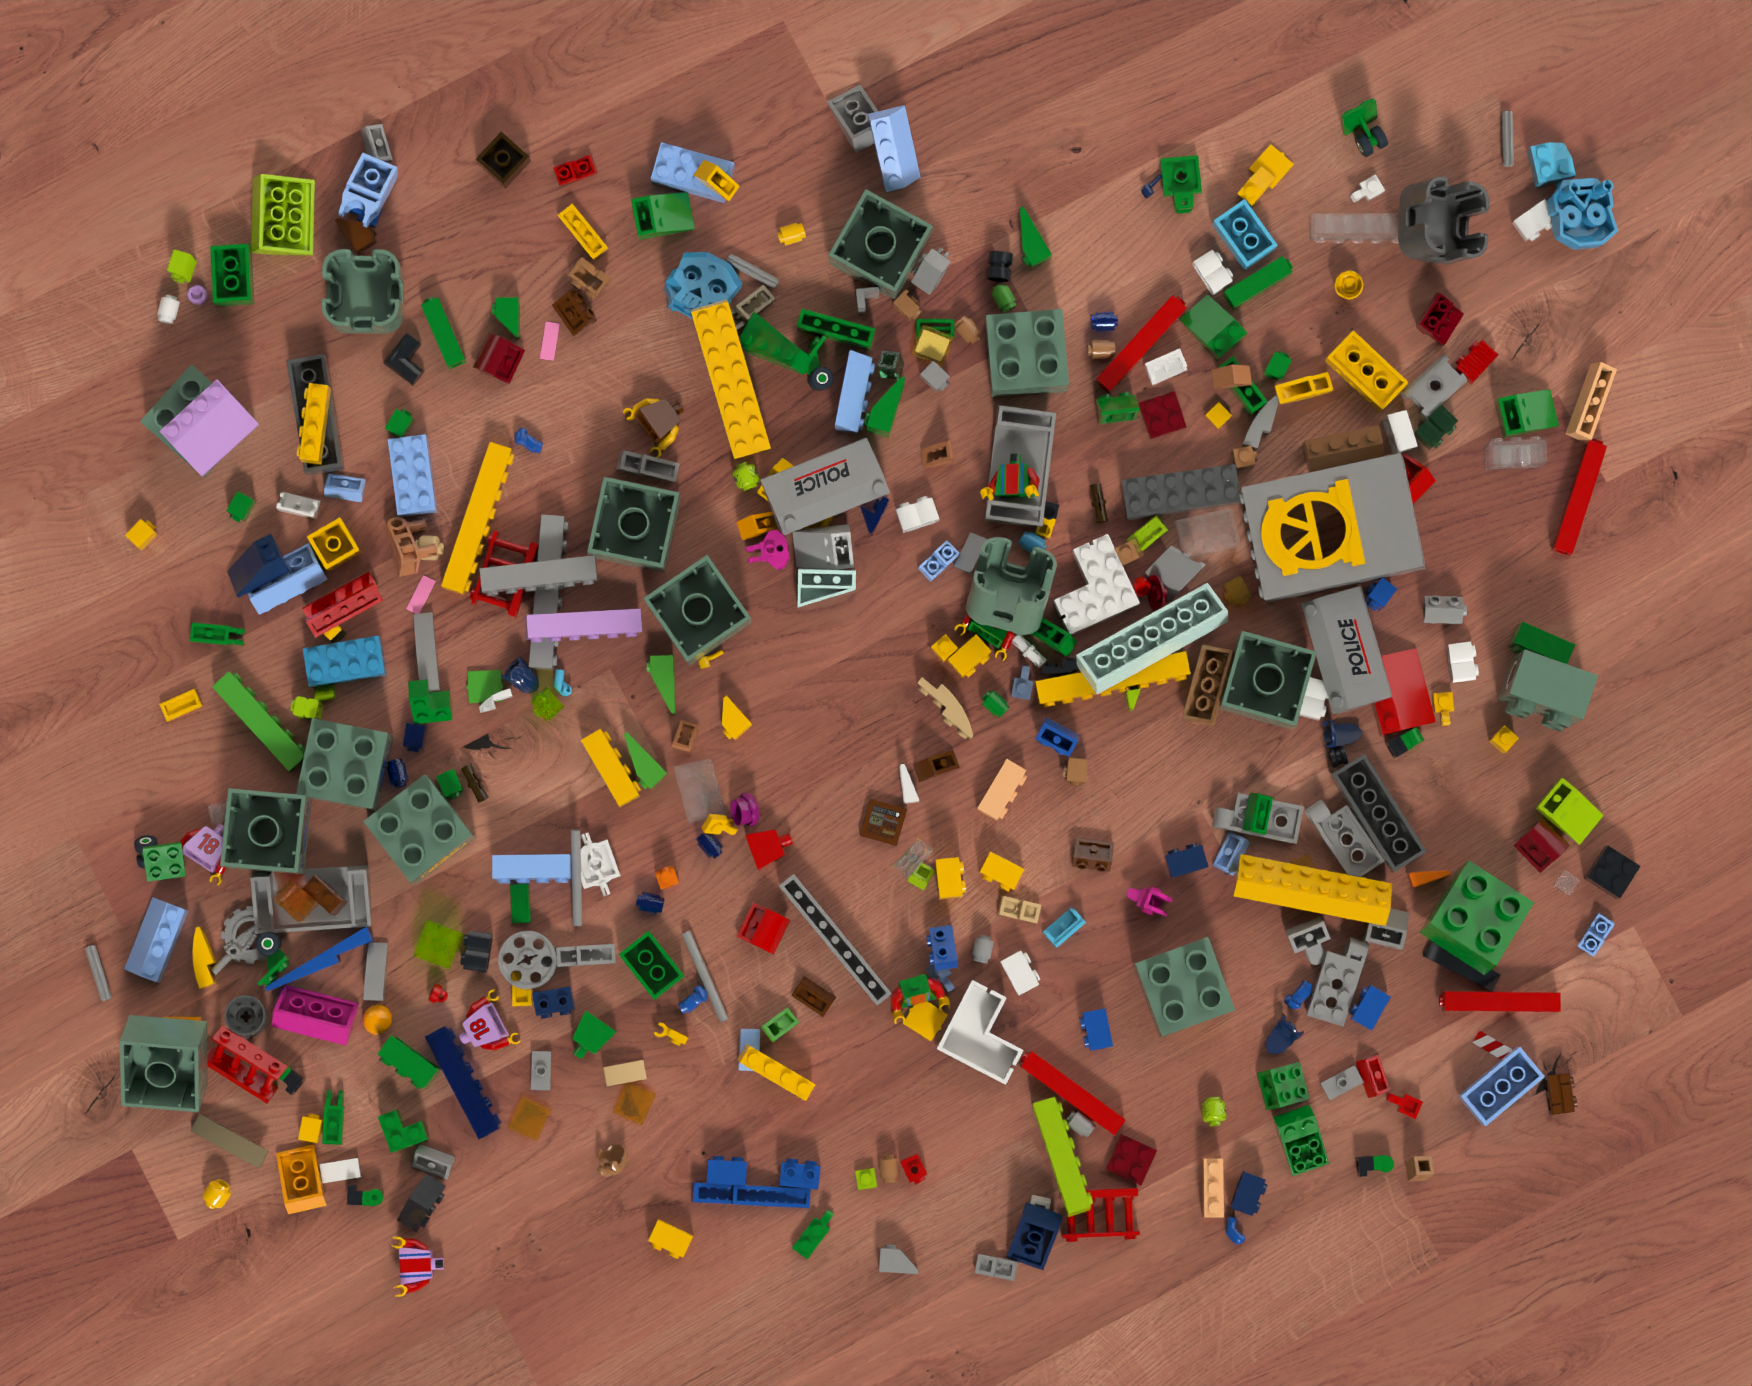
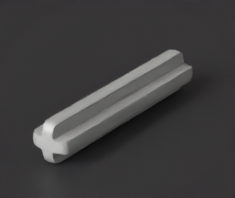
[1502,111,1514,167]
[726,254,779,288]
[85,945,112,1001]

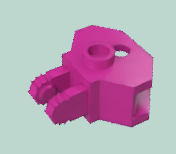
[745,530,790,570]
[1127,886,1173,917]

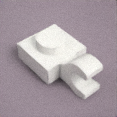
[1350,175,1385,203]

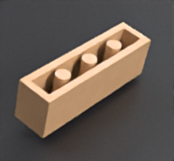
[1565,362,1617,441]

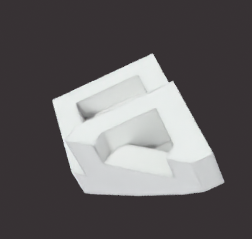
[479,689,513,713]

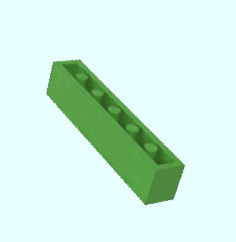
[212,671,306,773]

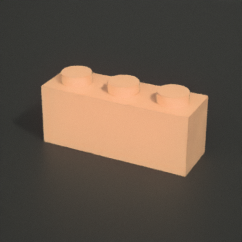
[977,759,1028,821]
[1202,1158,1224,1218]

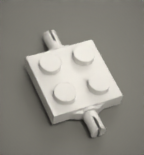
[581,832,621,897]

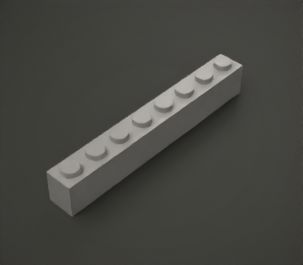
[529,515,569,670]
[779,874,892,1006]

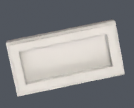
[319,1158,361,1183]

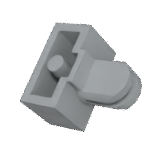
[911,247,951,295]
[1285,916,1331,965]

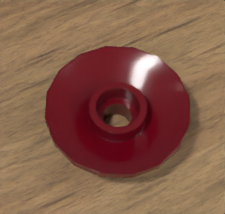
[1147,575,1168,612]

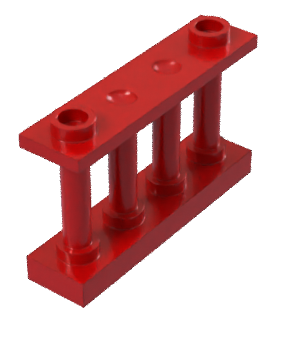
[469,530,539,618]
[302,571,383,638]
[207,1025,288,1104]
[1060,1188,1140,1242]

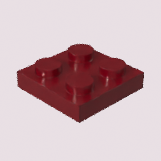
[1138,391,1187,440]
[1106,1134,1157,1186]

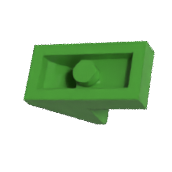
[761,1007,799,1043]

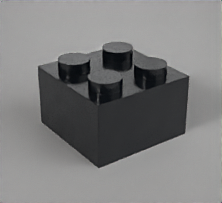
[1584,845,1641,899]

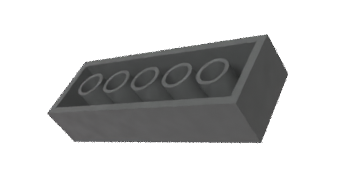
[286,354,345,476]
[1121,464,1241,520]
[1330,754,1427,873]

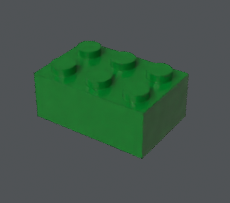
[210,244,255,307]
[1508,621,1576,664]
[618,931,686,1000]
[377,1035,442,1089]

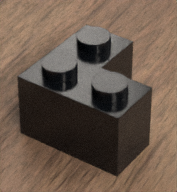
[397,1174,446,1233]

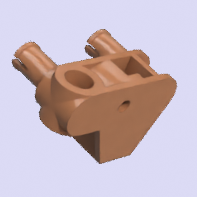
[385,517,438,577]

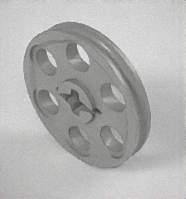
[498,931,557,989]

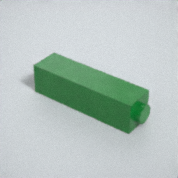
[1223,256,1293,310]
[421,297,467,370]

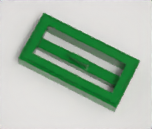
[916,319,954,339]

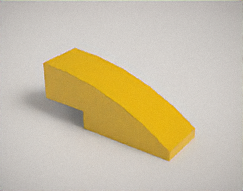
[1274,372,1334,404]
[193,926,217,989]

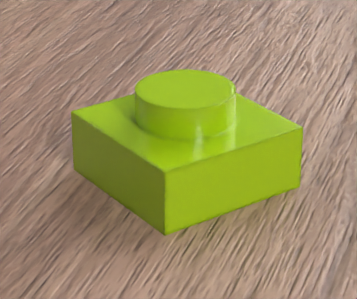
[855,1168,877,1190]

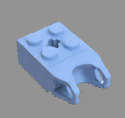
[338,153,398,228]

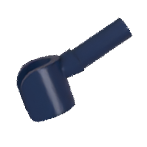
[1141,174,1162,198]

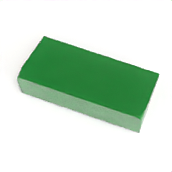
[1243,793,1273,835]
[510,884,531,924]

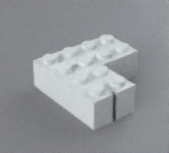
[1053,534,1140,635]
[937,980,1023,1085]

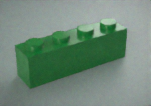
[797,309,875,350]

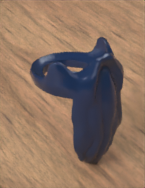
[501,657,539,693]
[1322,720,1362,747]
[1266,1014,1304,1054]

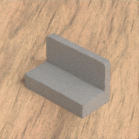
[856,287,879,315]

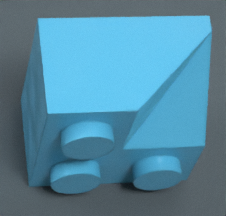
[1527,143,1576,188]

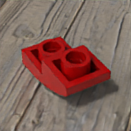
[553,155,598,186]

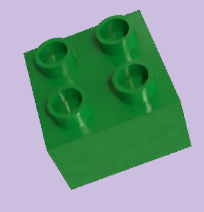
[1419,860,1534,975]

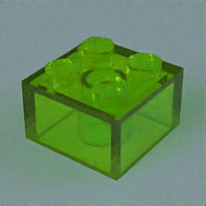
[413,920,465,970]

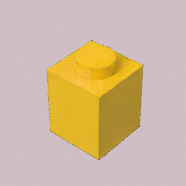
[125,519,158,550]
[931,634,958,663]
[1489,725,1519,754]
[298,1113,323,1143]

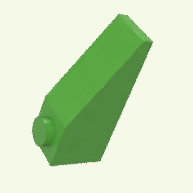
[647,655,676,714]
[624,732,667,790]

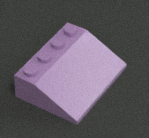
[160,379,259,477]

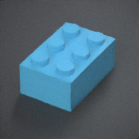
[1212,199,1278,271]

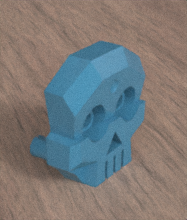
[1547,178,1618,250]
[664,252,742,319]

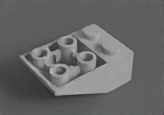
[792,524,854,570]

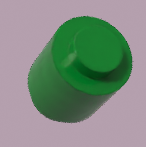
[981,690,1010,718]

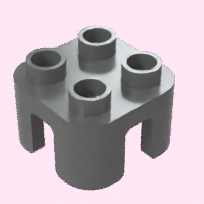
[1398,177,1489,265]

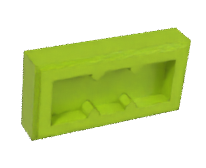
[1126,515,1168,551]

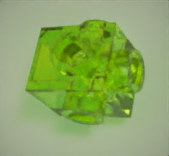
[530,687,564,722]

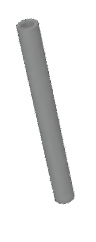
[571,829,582,926]
[682,931,729,1023]

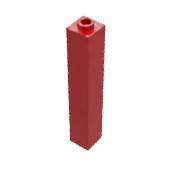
[1095,295,1187,394]
[1552,439,1607,556]
[1439,991,1561,1012]
[1020,1051,1126,1136]

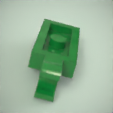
[792,1209,834,1260]

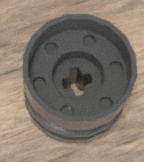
[224,995,268,1039]

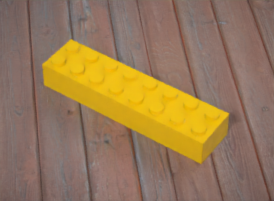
[690,299,771,459]
[1233,854,1392,926]

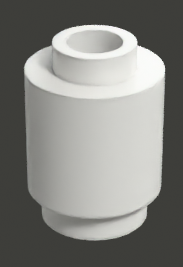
[157,295,180,324]

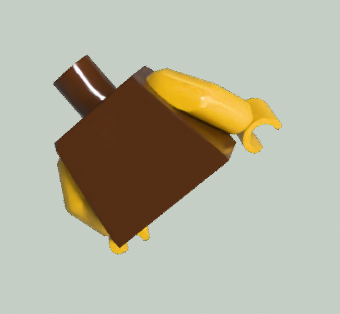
[623,398,684,458]

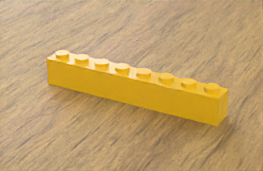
[441,442,515,595]
[1035,651,1191,708]

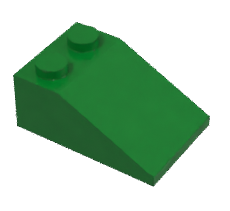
[1179,294,1247,362]
[864,376,905,438]
[1096,392,1140,424]

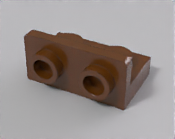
[552,290,597,336]
[1072,837,1114,872]

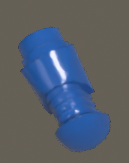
[514,428,543,454]
[1284,980,1313,1009]
[678,985,707,1014]

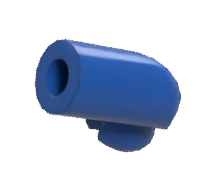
[1226,1217,1245,1244]

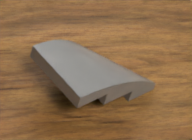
[1143,546,1206,602]

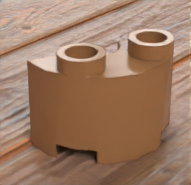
[568,257,611,300]

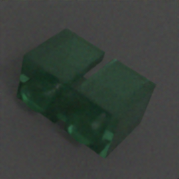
[1414,405,1458,450]

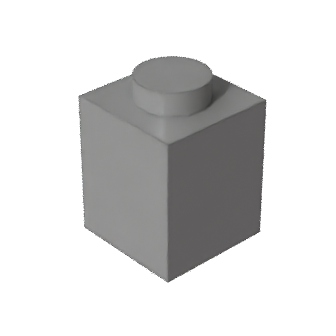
[920,361,950,393]

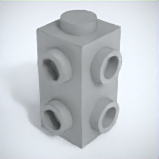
[1422,596,1467,624]

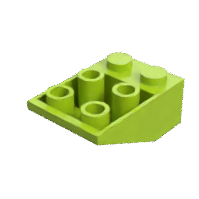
[1534,778,1604,845]

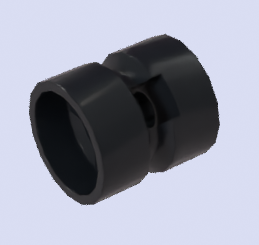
[986,251,1013,282]

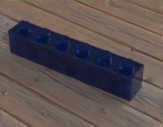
[425,1026,502,1140]

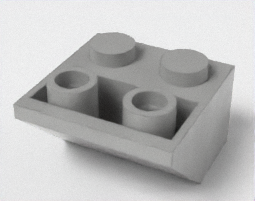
[1363,908,1409,950]

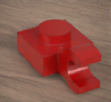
[1386,1093,1423,1119]

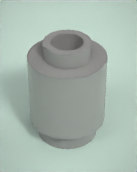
[972,935,994,964]
[1066,1110,1096,1138]

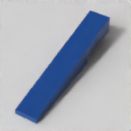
[265,926,374,991]
[691,1182,811,1208]

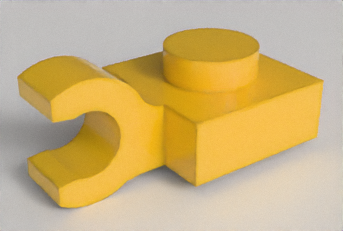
[1432,692,1454,726]
[701,814,738,835]
[654,1023,689,1046]

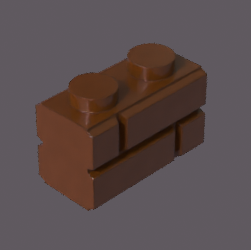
[303,874,348,916]
[1544,1073,1577,1115]

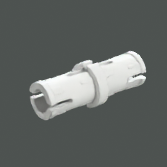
[1012,635,1047,668]

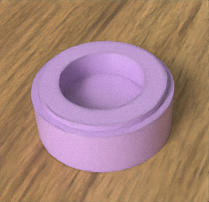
[187,285,207,305]

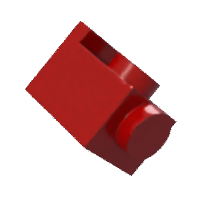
[900,1154,927,1185]

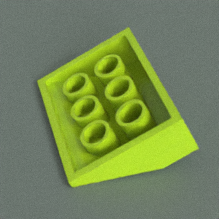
[251,174,315,255]

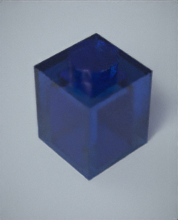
[403,723,427,753]

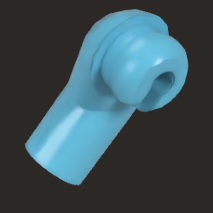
[553,669,572,696]

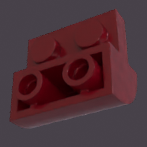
[1416,293,1464,345]
[473,333,525,384]
[1513,818,1570,873]

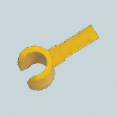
[699,649,724,669]

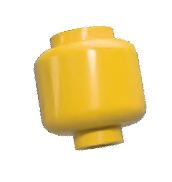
[202,1179,231,1209]

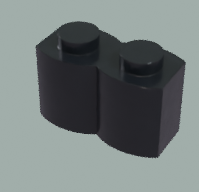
[460,931,493,973]

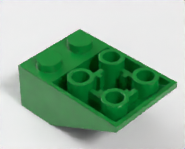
[631,192,695,240]
[1494,389,1559,439]
[1273,1105,1329,1176]

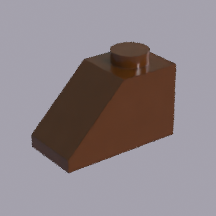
[335,218,377,254]
[913,750,960,782]

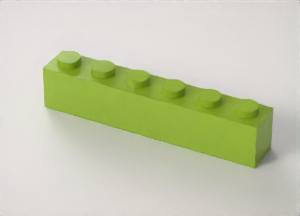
[1032,1097,1093,1217]

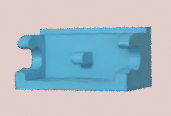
[1043,907,1086,948]

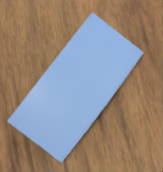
[918,540,960,582]
[1577,912,1615,957]
[738,1029,760,1071]

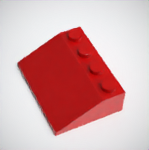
[1371,648,1436,736]

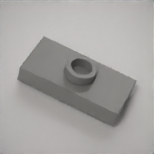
[531,1051,552,1090]
[1320,1065,1364,1100]

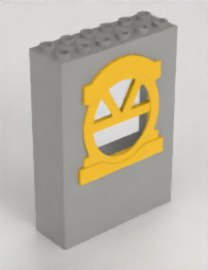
[1239,453,1426,603]

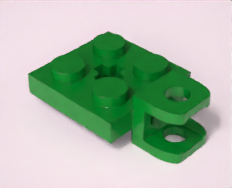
[1160,155,1202,214]

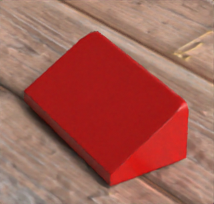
[1356,1054,1391,1098]

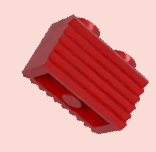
[1454,340,1499,384]

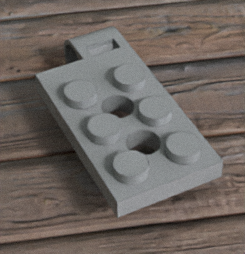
[1212,793,1304,844]
[1304,800,1385,877]
[1306,937,1369,1027]

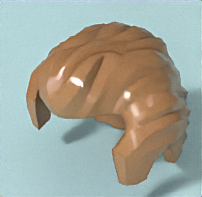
[597,1144,628,1177]

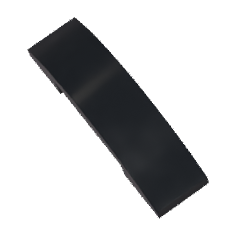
[1423,941,1501,992]

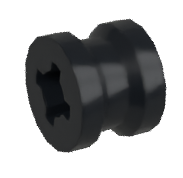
[1328,746,1348,768]

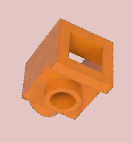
[655,866,680,890]

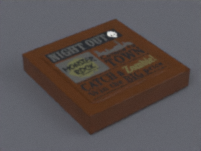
[860,799,907,846]

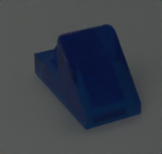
[860,496,889,535]

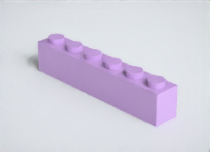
[524,609,642,643]

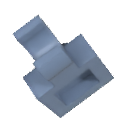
[1011,665,1033,700]
[925,964,955,993]

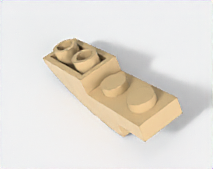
[917,677,973,740]

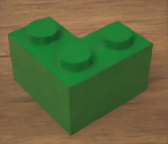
[408,679,453,724]
[378,1110,430,1153]

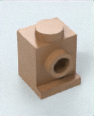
[893,289,922,321]

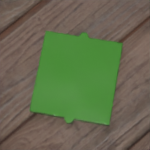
[466,670,504,703]

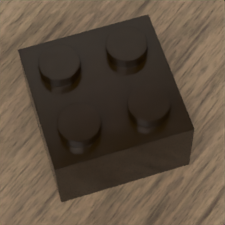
[476,131,531,189]

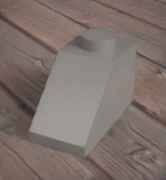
[879,1244,918,1274]

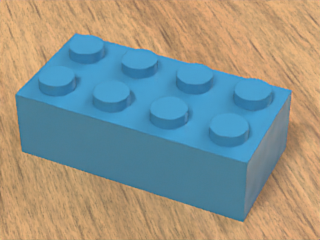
[303,635,387,688]

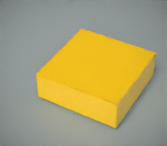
[1205,402,1232,429]

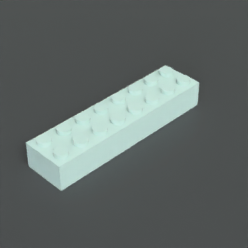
[1076,583,1228,694]

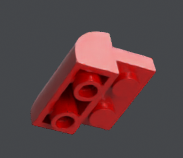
[737,902,790,955]

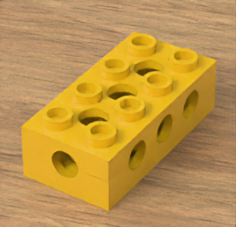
[1325,330,1409,413]

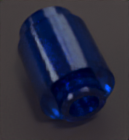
[1091,312,1118,332]
[386,758,409,788]
[696,833,724,859]
[636,892,665,914]

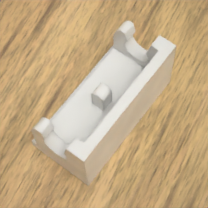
[1144,348,1187,386]
[1382,410,1418,455]
[276,492,321,520]

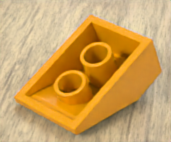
[276,1144,327,1214]

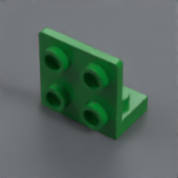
[1257,1062,1309,1110]

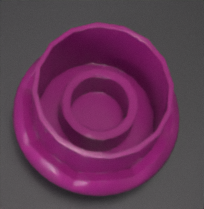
[730,793,760,826]

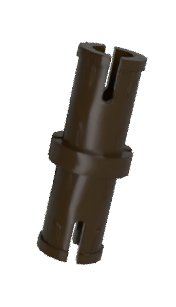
[1090,483,1108,523]
[461,763,489,803]

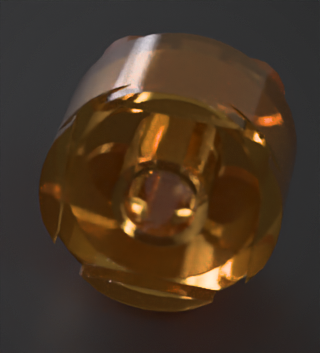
[273,878,318,923]

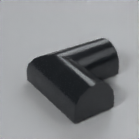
[383,333,425,386]

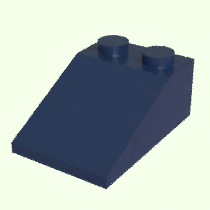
[227,534,290,598]
[1007,1202,1063,1270]

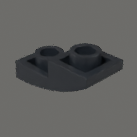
[1041,657,1079,675]

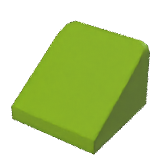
[315,685,336,702]
[1125,689,1141,711]
[908,861,936,890]

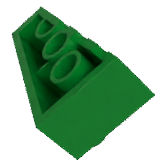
[739,312,812,375]

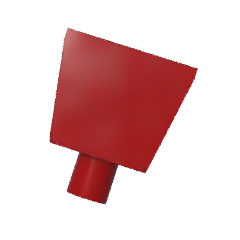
[745,829,793,870]

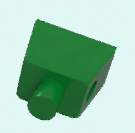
[572,1011,617,1059]

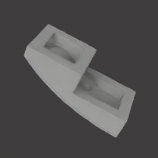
[975,1254,1019,1281]

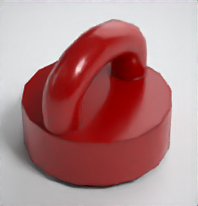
[1131,577,1151,597]
[428,984,448,1004]

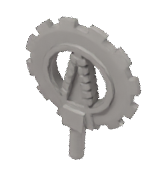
[211,906,280,975]

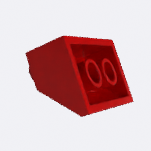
[1402,453,1436,504]

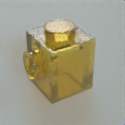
[1222,575,1251,607]

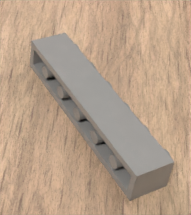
[479,555,598,596]

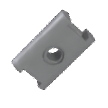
[1401,354,1468,419]

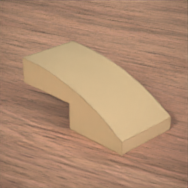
[997,896,1041,924]
[603,1060,647,1087]

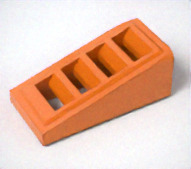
[1407,870,1450,888]

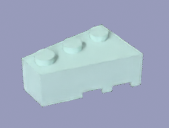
[797,568,856,608]

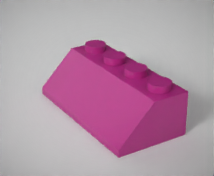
[272,984,359,1046]

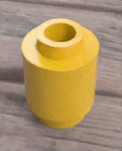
[777,223,806,246]

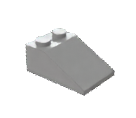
[827,85,878,153]

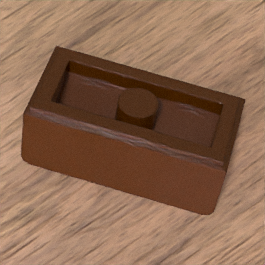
[791,976,836,1017]

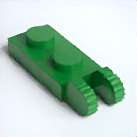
[189,622,245,646]
[322,1090,344,1145]

